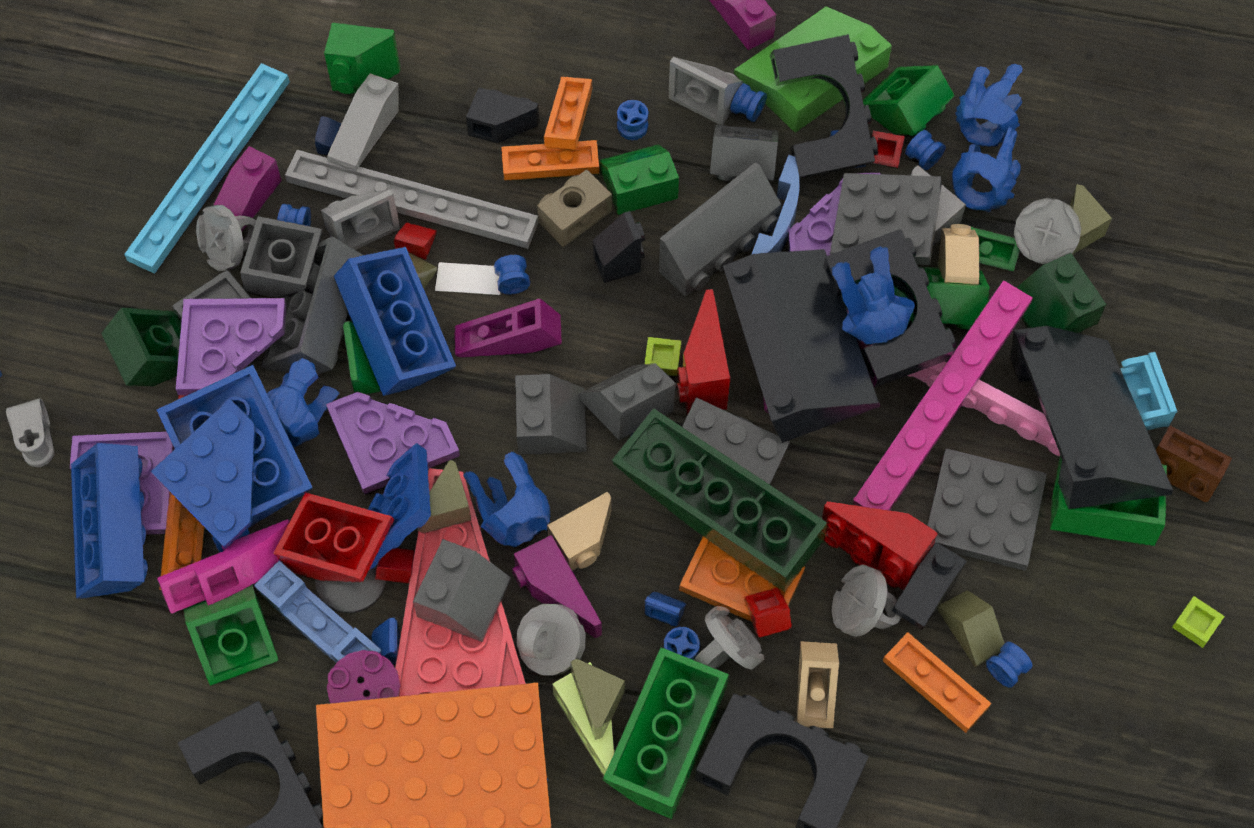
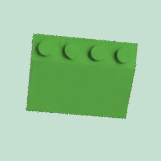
[734,6,892,133]

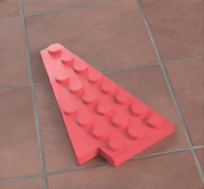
[395,468,526,696]

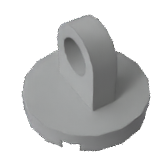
[1014,198,1081,264]
[196,205,256,271]
[832,565,901,637]
[517,604,586,676]
[694,606,764,670]

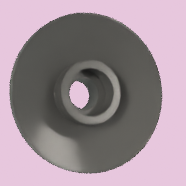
[315,565,386,613]

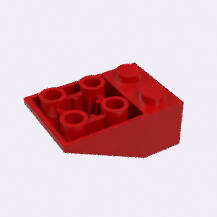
[822,501,938,590]

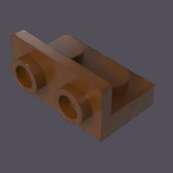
[1156,426,1232,502]

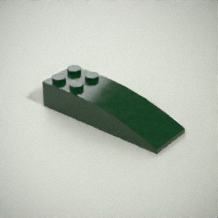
[612,408,827,592]

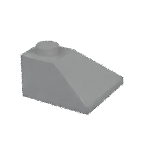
[669,57,743,125]
[321,189,400,250]

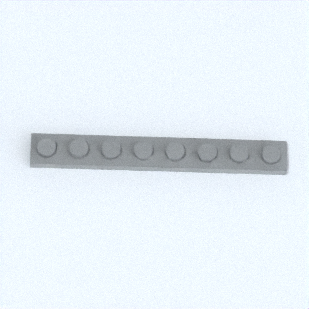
[285,150,539,249]

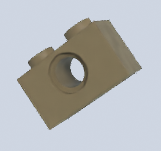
[537,170,612,247]

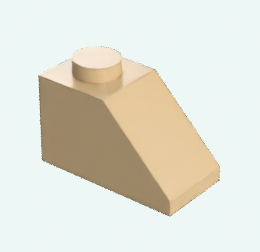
[938,224,979,284]
[547,492,612,570]
[797,641,839,728]

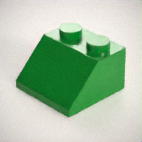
[324,23,400,94]
[863,65,955,136]
[599,144,679,215]
[184,584,279,686]

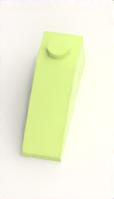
[553,662,614,776]

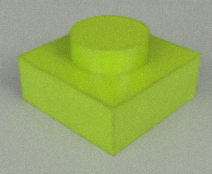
[645,337,681,376]
[1172,596,1225,648]

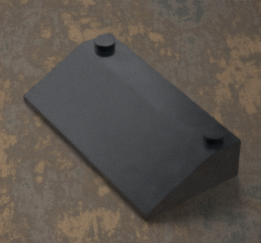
[723,249,880,443]
[1010,326,1173,509]

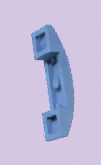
[751,155,800,255]
[254,561,382,663]

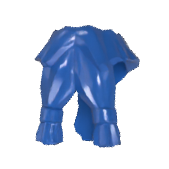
[955,64,1023,147]
[952,127,1021,212]
[831,246,915,344]
[267,358,340,448]
[463,452,550,547]

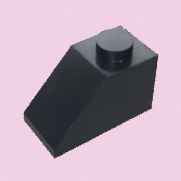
[892,542,967,630]

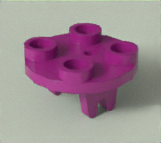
[327,650,401,703]

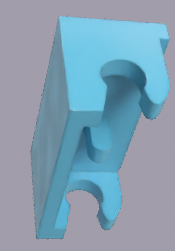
[1120,352,1177,430]

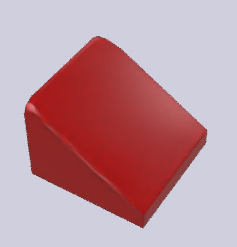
[872,130,905,168]
[394,222,437,259]
[375,548,415,583]
[744,588,792,637]

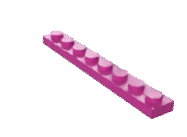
[853,280,1032,511]

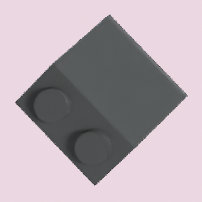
[710,124,779,181]
[240,216,323,298]
[579,363,676,440]
[515,374,587,455]
[413,539,511,642]

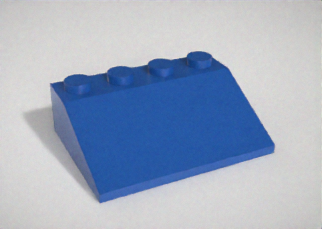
[157,365,313,527]

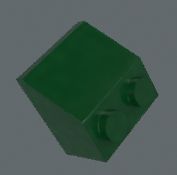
[1016,253,1106,333]
[101,308,181,387]

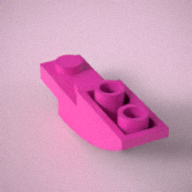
[157,519,290,614]

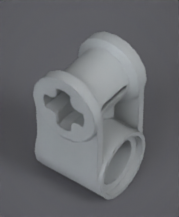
[6,398,54,467]

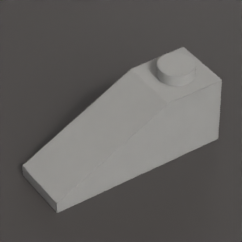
[327,73,399,170]

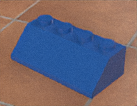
[334,247,456,396]
[71,443,148,598]

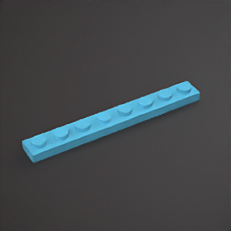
[124,63,290,274]

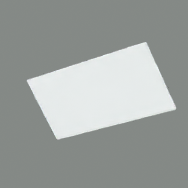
[435,262,500,295]

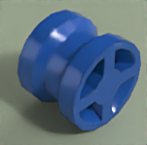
[730,83,767,122]
[617,100,649,140]
[905,130,946,170]
[277,203,311,226]
[494,255,530,294]
[664,627,700,660]
[986,642,1033,688]

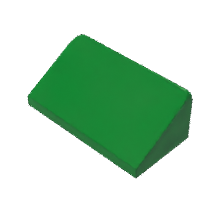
[971,227,1020,272]
[343,321,380,394]

